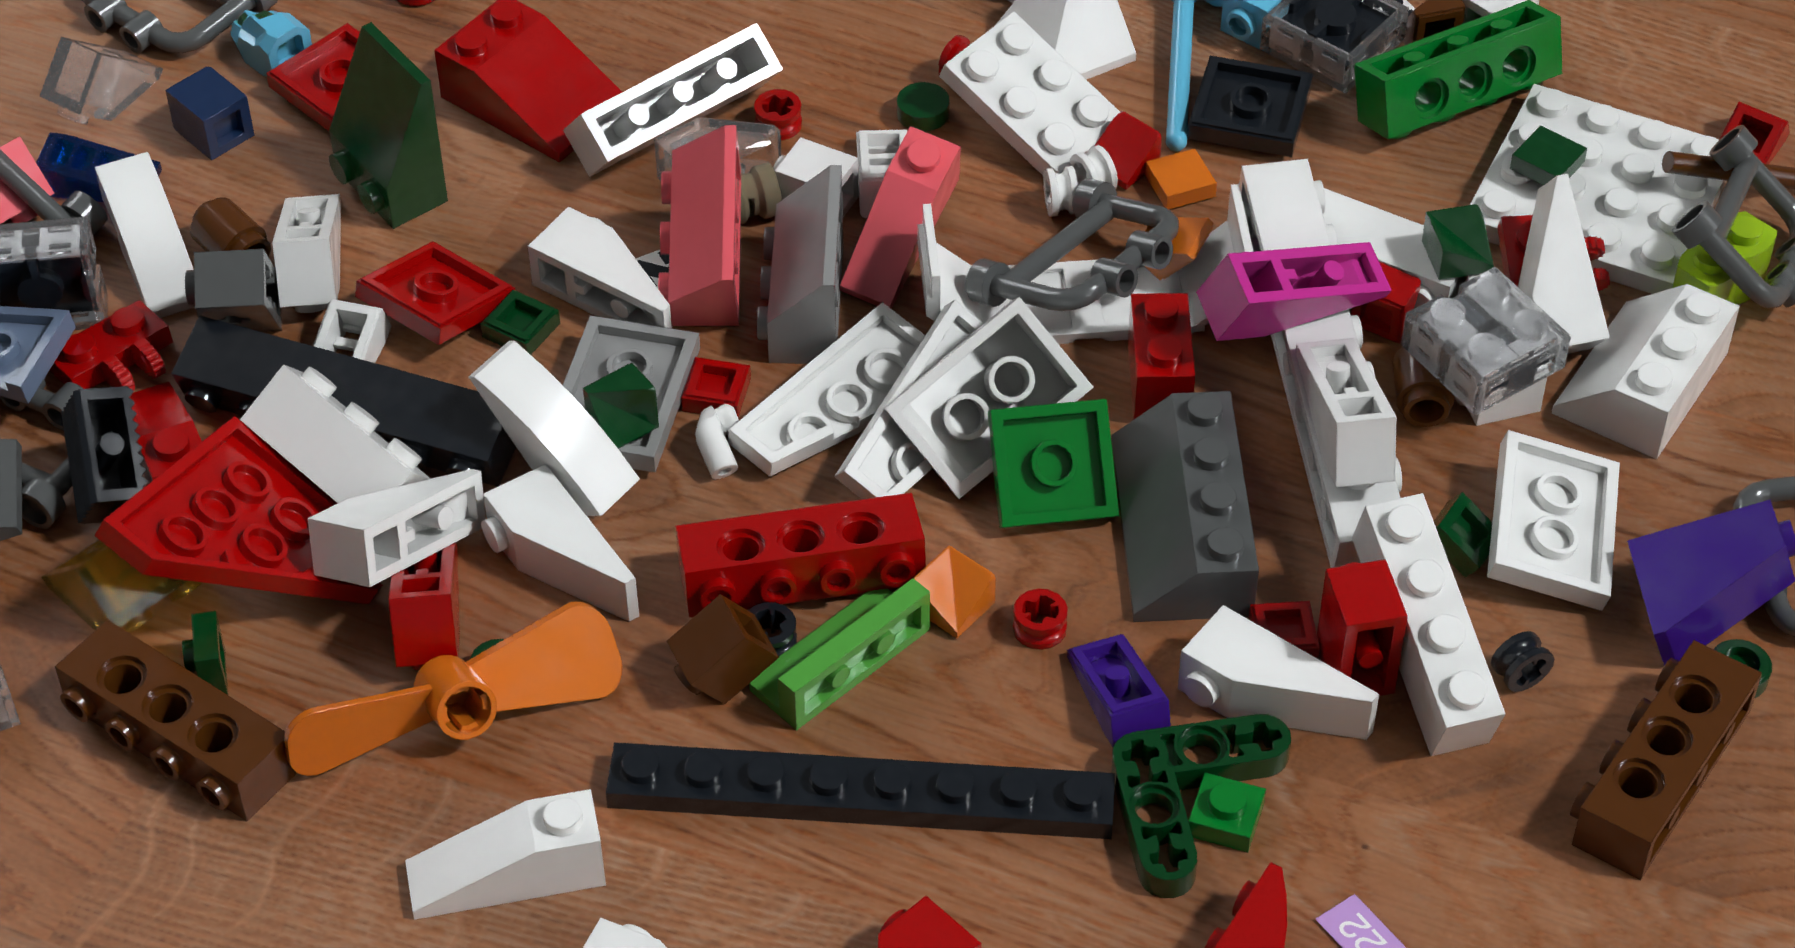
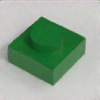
[1188,772,1266,853]

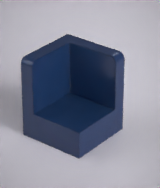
[165,66,255,161]

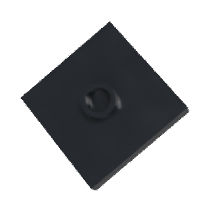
[1187,56,1313,157]

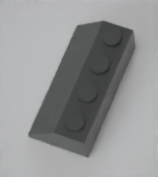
[1111,391,1259,622]

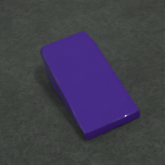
[1067,634,1171,747]

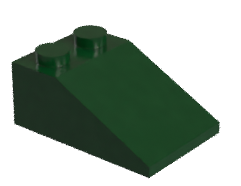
[329,22,448,229]

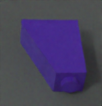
[1627,499,1795,666]

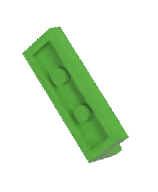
[749,578,930,731]

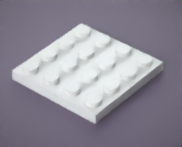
[1470,84,1726,294]

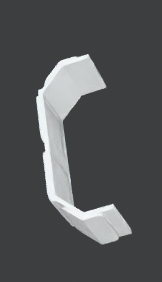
[917,184,1254,344]

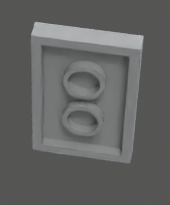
[563,315,700,473]

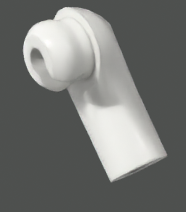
[695,404,739,479]

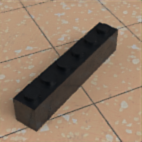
[171,315,516,487]

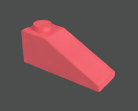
[840,126,961,309]

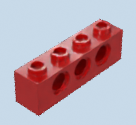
[675,493,926,618]

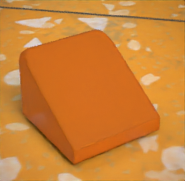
[1144,217,1214,280]

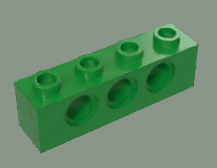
[1354,0,1563,139]

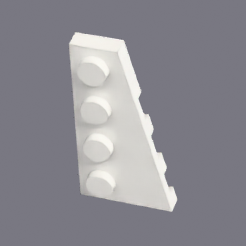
[834,300,984,499]
[728,302,925,476]

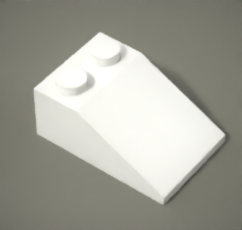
[884,297,1093,499]

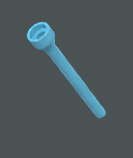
[1166,0,1197,152]

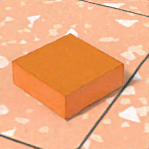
[1145,148,1217,209]

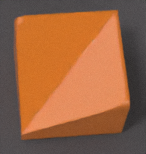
[914,545,996,638]

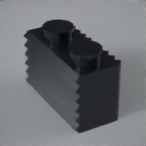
[61,386,148,524]

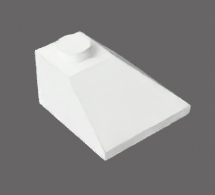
[996,0,1136,80]

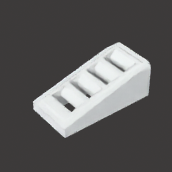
[856,130,907,218]
[313,299,391,363]

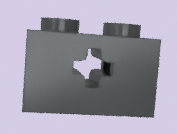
[185,249,282,332]

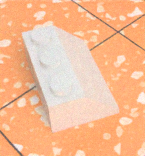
[1552,284,1740,459]

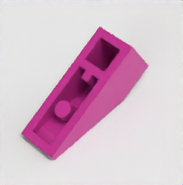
[1196,242,1392,341]

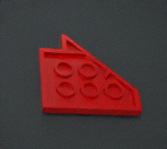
[94,416,383,604]

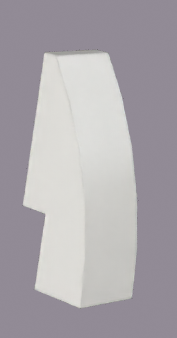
[95,152,195,318]
[469,341,640,516]

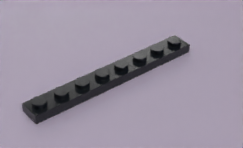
[606,742,1115,839]

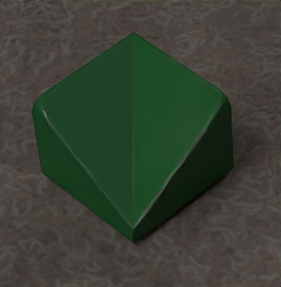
[1422,204,1494,280]
[583,363,659,449]

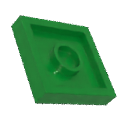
[988,399,1119,528]

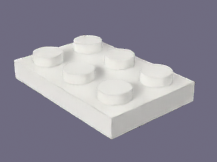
[939,11,1120,176]
[1487,430,1620,611]

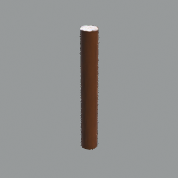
[1662,151,1795,190]

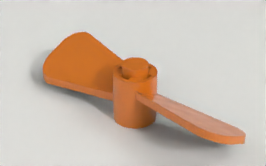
[284,601,622,776]

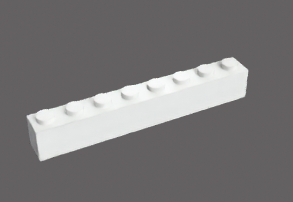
[1239,159,1402,568]

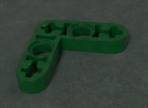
[1111,714,1291,898]

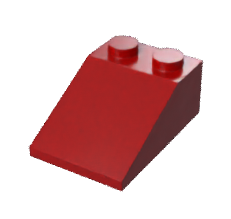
[434,0,622,163]

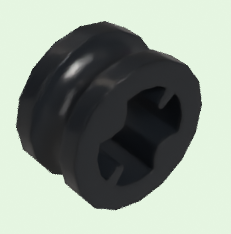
[748,602,797,656]
[1491,631,1555,692]

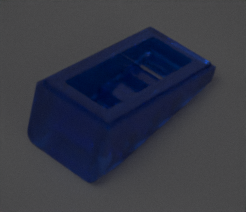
[36,132,162,202]

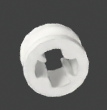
[1070,145,1118,189]
[1043,166,1078,217]

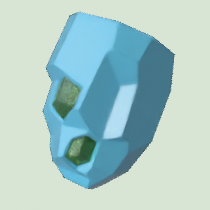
[230,10,312,76]

